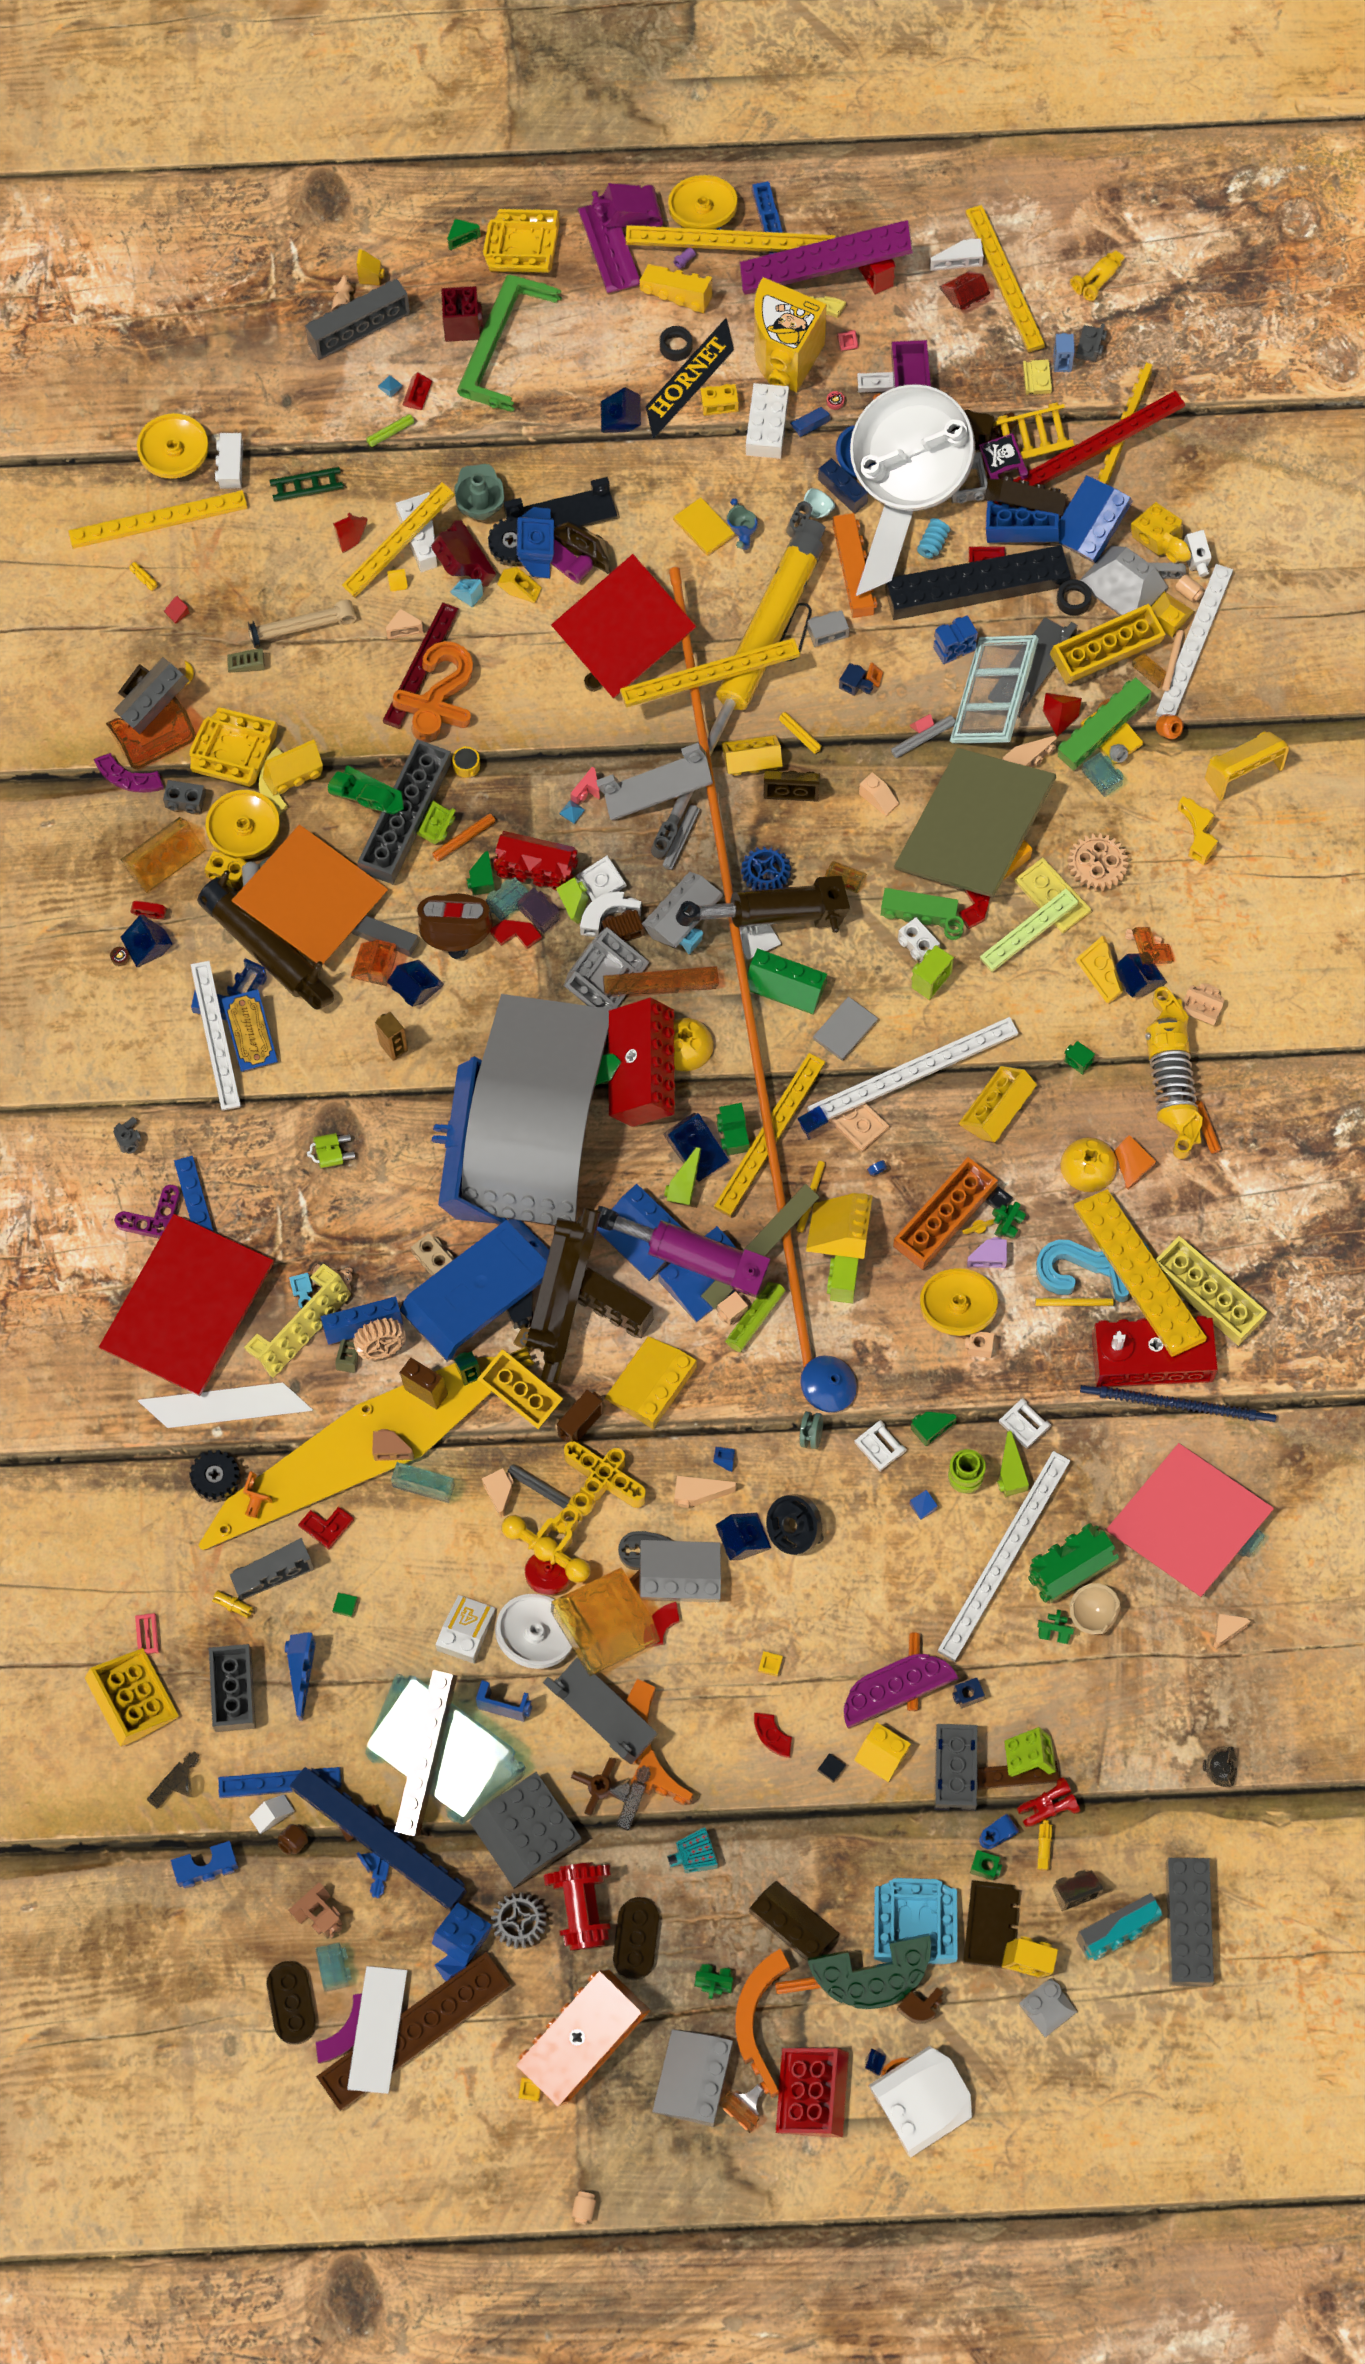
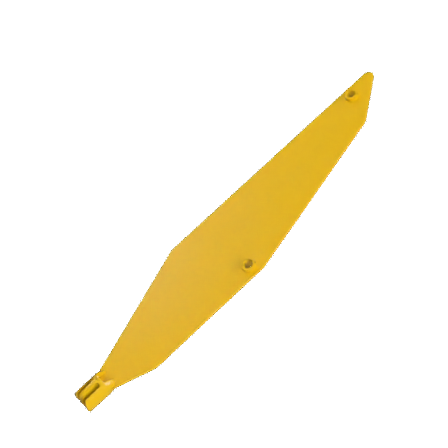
[199,1347,534,1550]

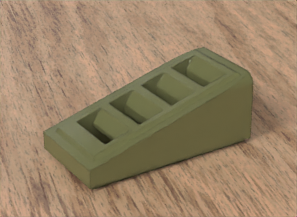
[227,648,265,673]
[335,1338,359,1373]

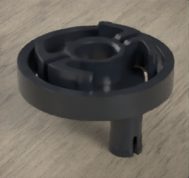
[766,1494,824,1555]

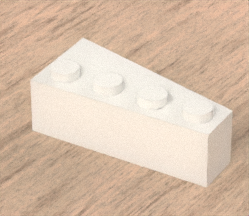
[396,492,437,572]

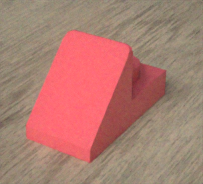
[570,767,600,805]

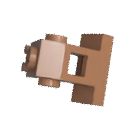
[289,1882,343,1939]

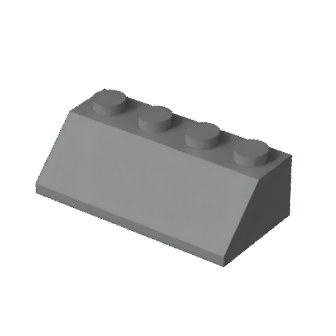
[642,872,723,948]

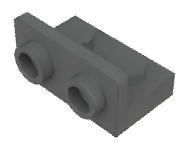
[1076,323,1107,362]

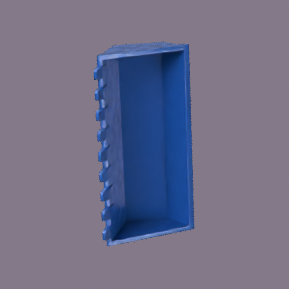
[432,1056,507,1225]

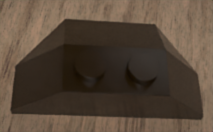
[554,522,610,574]

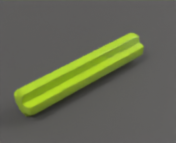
[366,414,414,447]

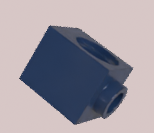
[952,1677,985,1709]

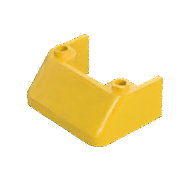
[1205,731,1289,801]

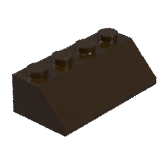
[749,1881,839,1962]

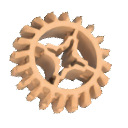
[353,1318,406,1361]

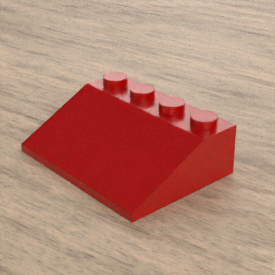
[775,2048,849,2138]

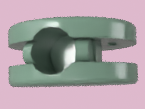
[800,1411,823,1449]

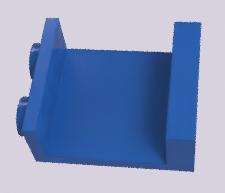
[476,1680,532,1722]

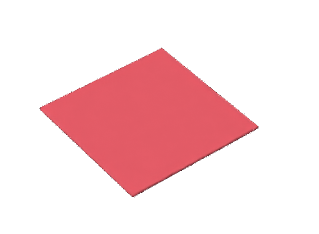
[1106,1443,1274,1597]

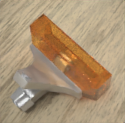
[719,2084,764,2133]

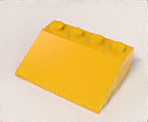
[806,1193,873,1259]
[605,1336,697,1429]
[85,1648,179,1747]

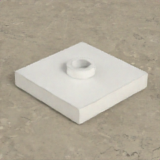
[576,856,627,901]

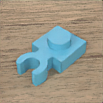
[289,1273,313,1309]

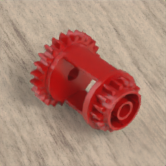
[544,1862,611,1951]

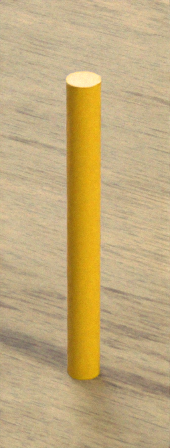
[796,1161,825,1233]
[1035,1298,1113,1306]

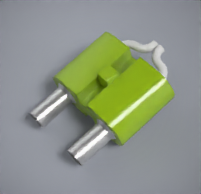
[307,1133,355,1168]

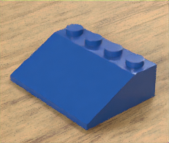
[1057,475,1133,564]
[597,1184,682,1281]
[658,1226,736,1323]

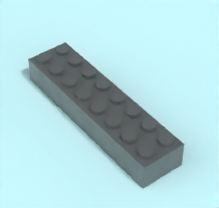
[357,739,452,884]

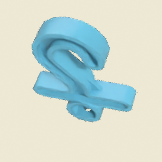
[1036,1240,1150,1302]

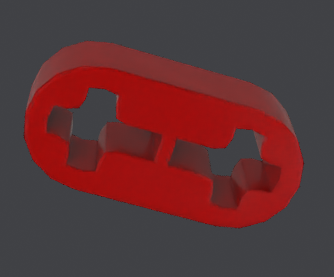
[130,901,167,919]

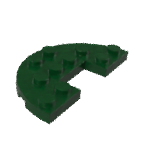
[807,1933,931,2009]

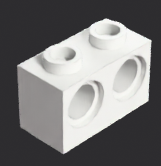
[898,918,940,963]

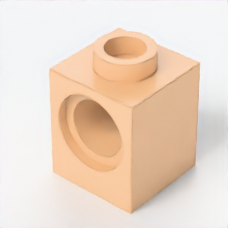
[717,1291,748,1326]
[965,1332,994,1358]

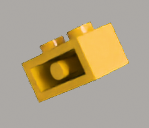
[700,384,738,416]

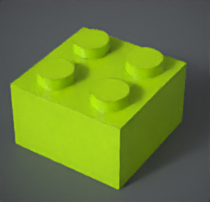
[911,945,954,1000]
[827,1255,859,1304]

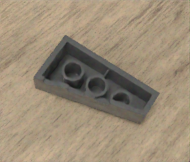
[229,1538,314,1601]

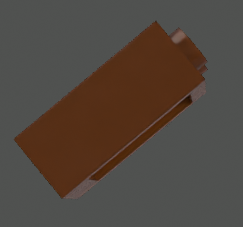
[557,1389,603,1443]

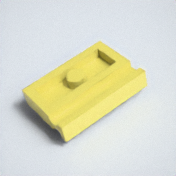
[1023,360,1052,395]

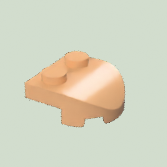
[1182,983,1224,1025]

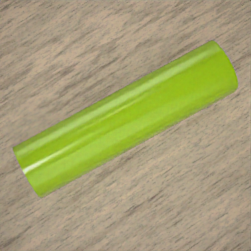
[725,1282,785,1352]

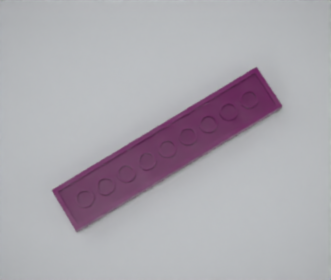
[740,220,913,295]

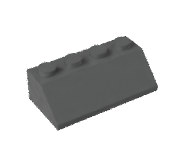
[113,657,189,734]

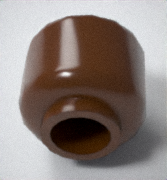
[278,1824,308,1855]

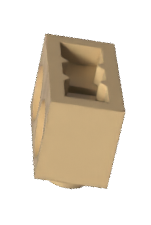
[411,1233,454,1276]

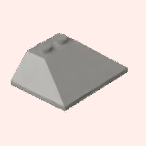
[1080,546,1168,616]
[564,927,649,1009]

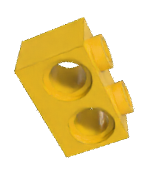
[204,851,246,890]

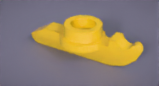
[962,1219,995,1234]

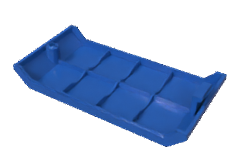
[400,1219,550,1362]

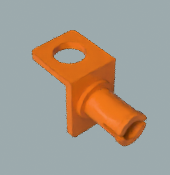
[243,1471,272,1518]

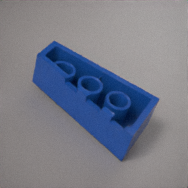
[986,501,1060,543]

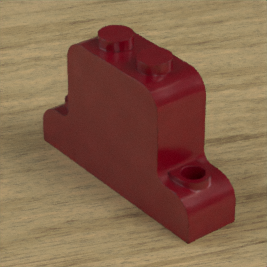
[431,520,496,586]

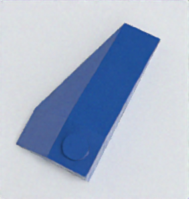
[285,1632,316,1721]

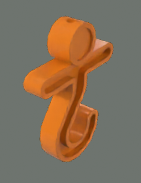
[393,641,473,742]

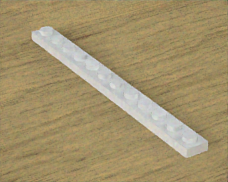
[807,1017,1018,1125]
[937,1451,1071,1662]

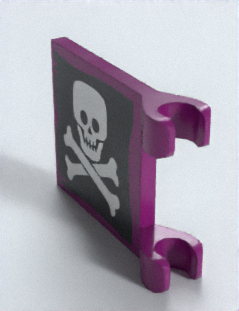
[979,433,1028,480]

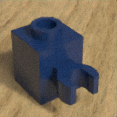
[839,663,873,696]

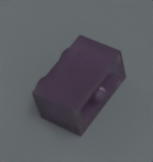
[517,888,560,934]

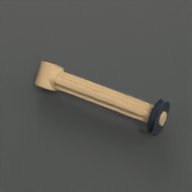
[248,600,356,648]

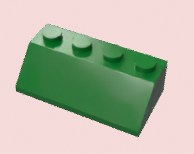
[747,948,827,1015]

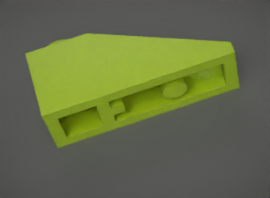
[664,1147,701,1205]
[997,1431,1029,1497]

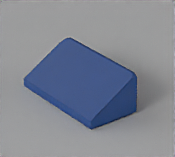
[791,407,830,437]

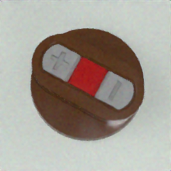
[417,893,493,951]

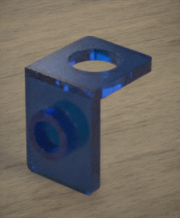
[797,1106,828,1140]

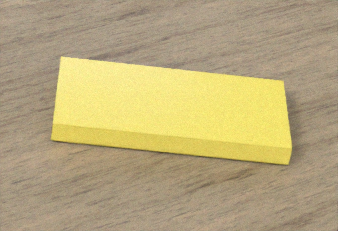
[1014,858,1092,933]

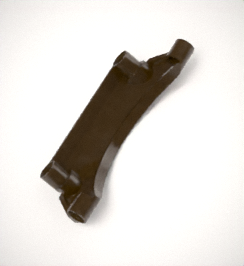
[525,1208,601,1383]

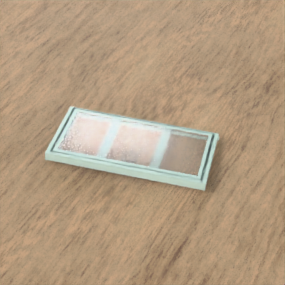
[950,635,1039,743]

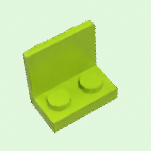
[1004,1727,1056,1777]

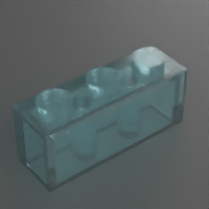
[391,1462,455,1503]

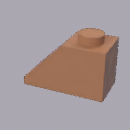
[372,1429,414,1461]

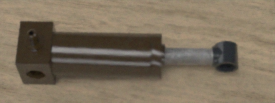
[676,875,850,933]

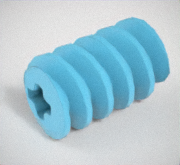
[917,518,951,559]

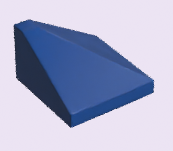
[713,1447,735,1472]

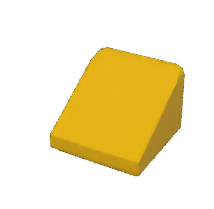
[387,569,408,592]

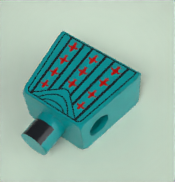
[667,1827,718,1873]

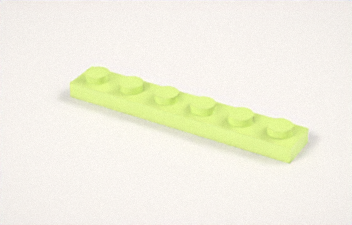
[980,889,1078,972]

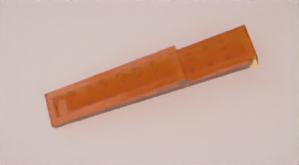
[603,966,719,995]

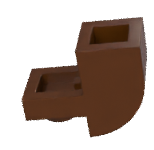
[897,1987,944,2024]

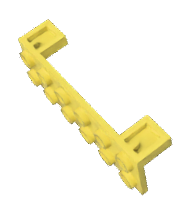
[244,1264,351,1378]

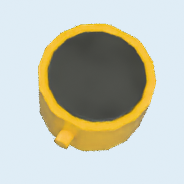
[452,746,480,778]

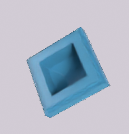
[559,800,585,824]

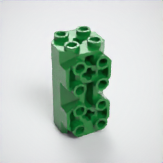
[1028,1523,1119,1603]

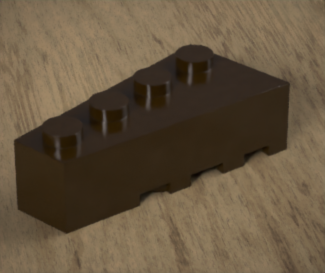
[984,476,1067,516]

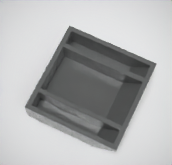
[469,1772,582,1889]

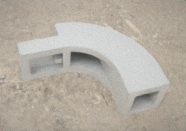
[580,892,642,937]

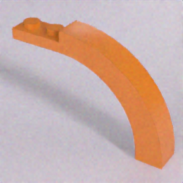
[735,1948,791,2098]

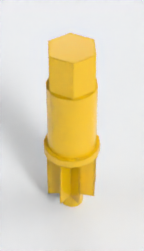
[1037,1820,1052,1871]

